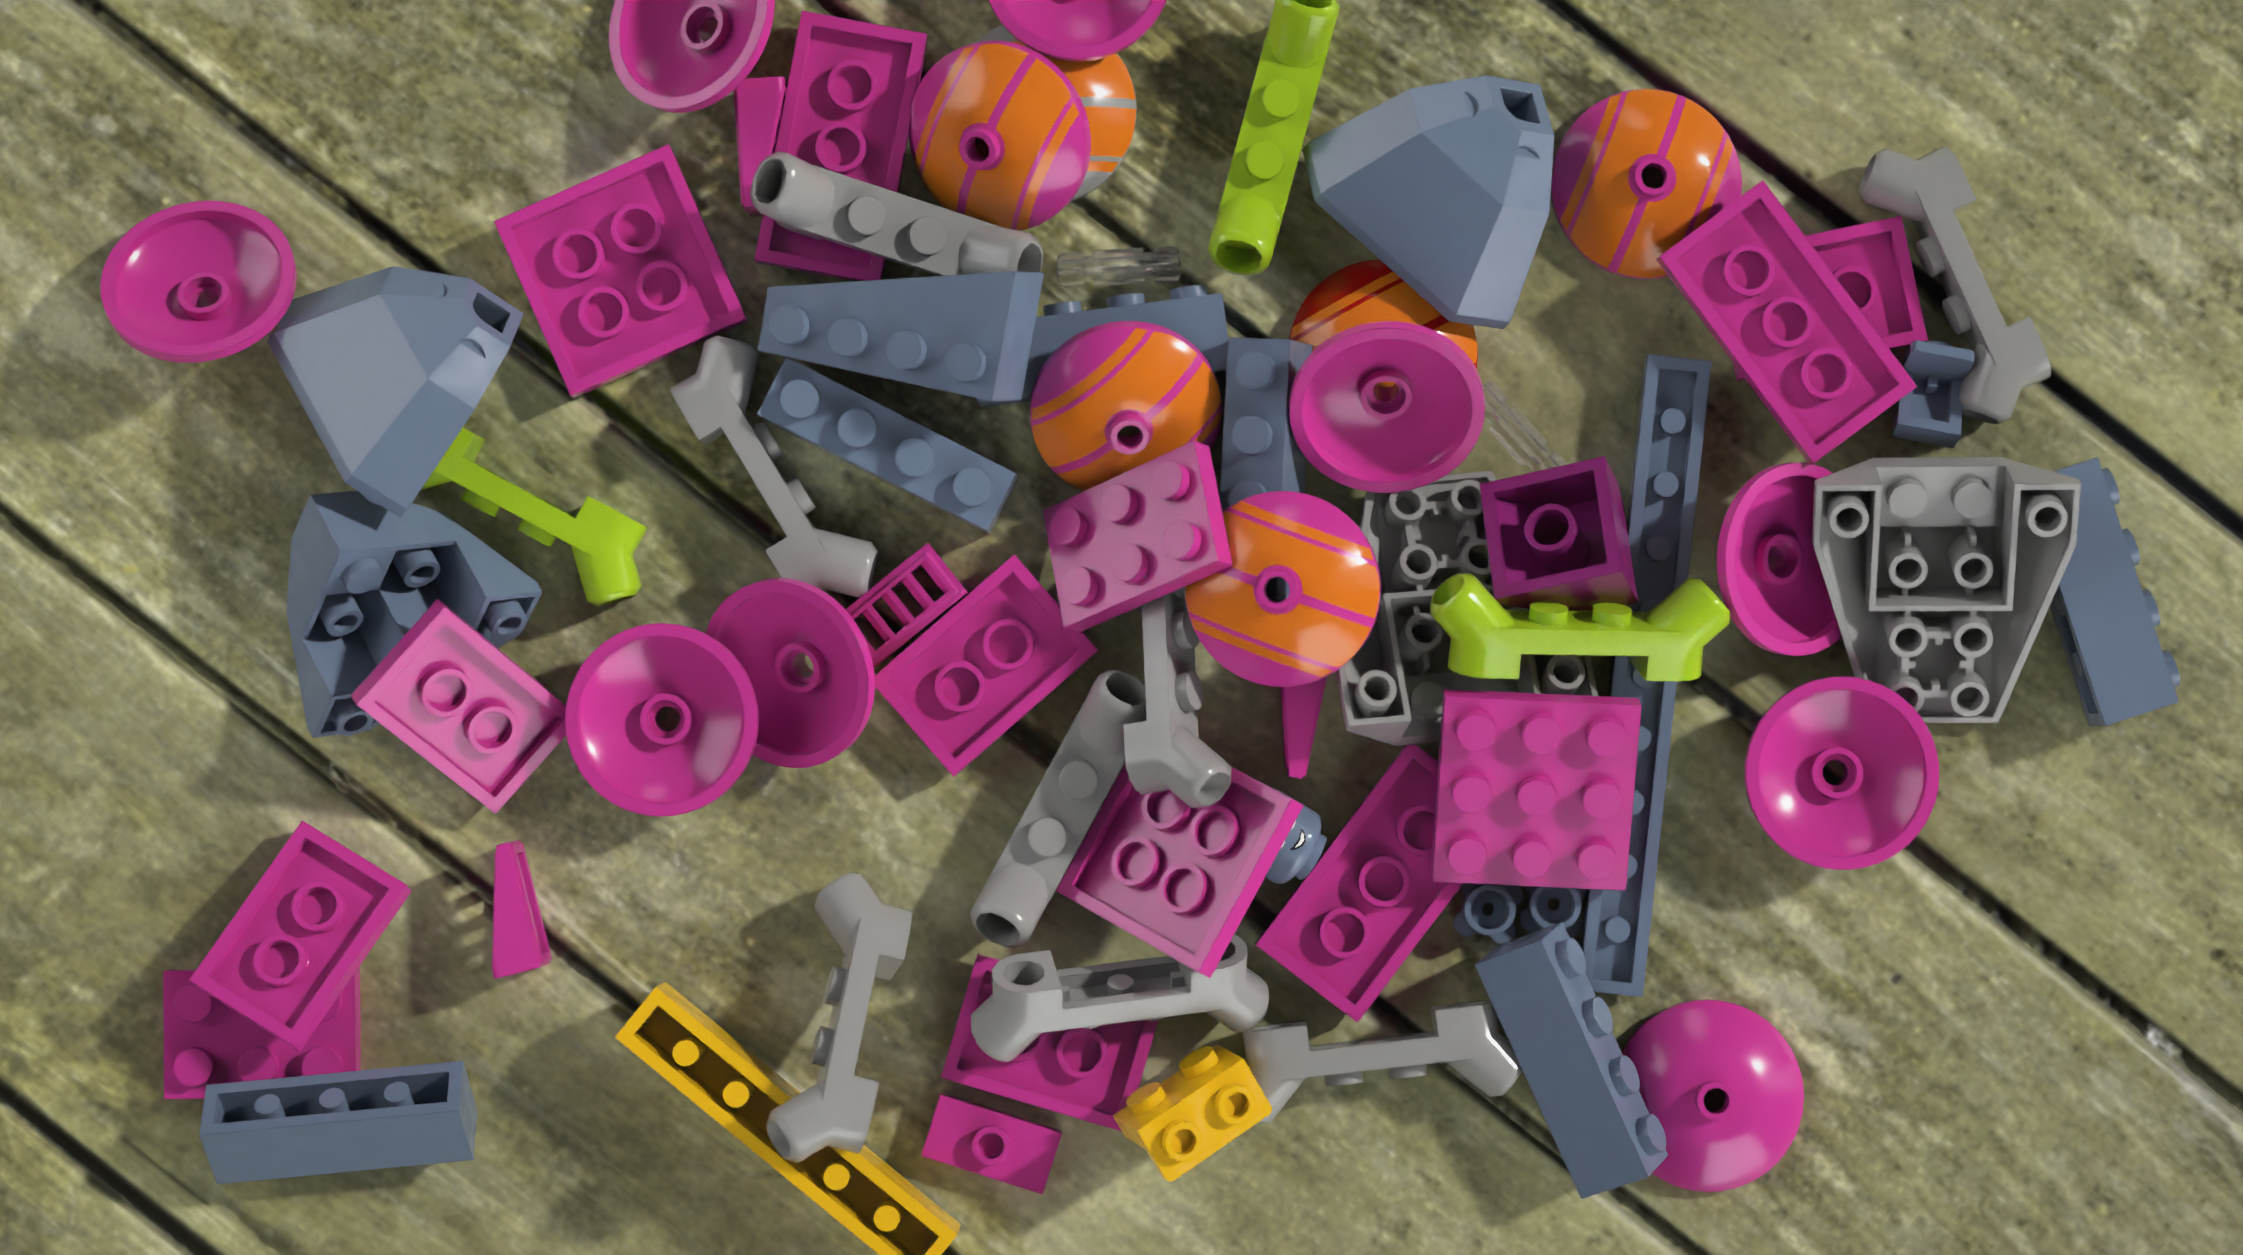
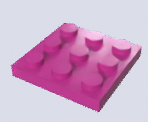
[494,144,748,398]
[1431,689,1642,891]
[1056,762,1304,978]

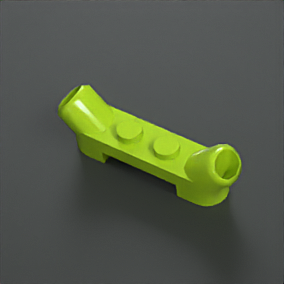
[1208,0,1340,276]
[420,427,648,607]
[1430,573,1730,681]

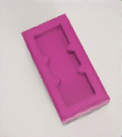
[921,1092,1062,1195]

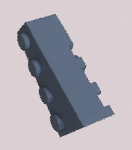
[757,271,1044,401]

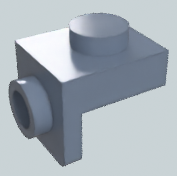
[1891,340,1974,448]

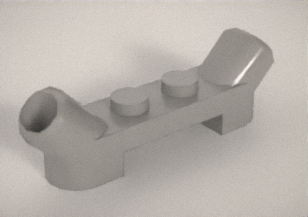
[1859,146,2051,424]
[750,151,1043,276]
[670,336,878,597]
[1123,587,1232,809]
[970,670,1147,948]
[766,872,912,1163]
[971,934,1269,1062]
[1242,1000,1523,1124]

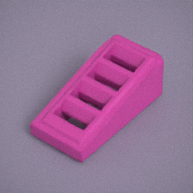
[733,76,788,216]
[846,543,969,669]
[1280,676,1327,779]
[492,840,552,979]

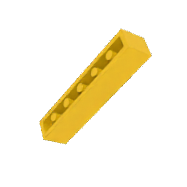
[615,982,961,1255]

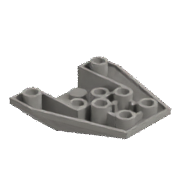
[1812,457,2081,723]
[1336,471,1598,746]

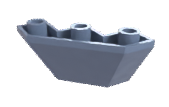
[1302,75,1554,329]
[267,266,524,518]
[286,491,542,738]

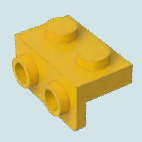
[1113,1045,1272,1182]

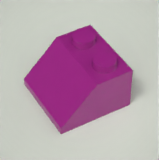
[1479,456,1638,611]

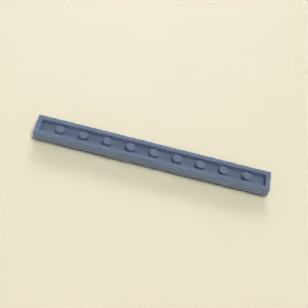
[1580,354,1712,997]

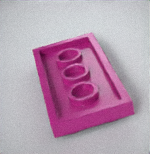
[754,11,928,281]
[1656,180,1918,464]
[1255,744,1463,1023]

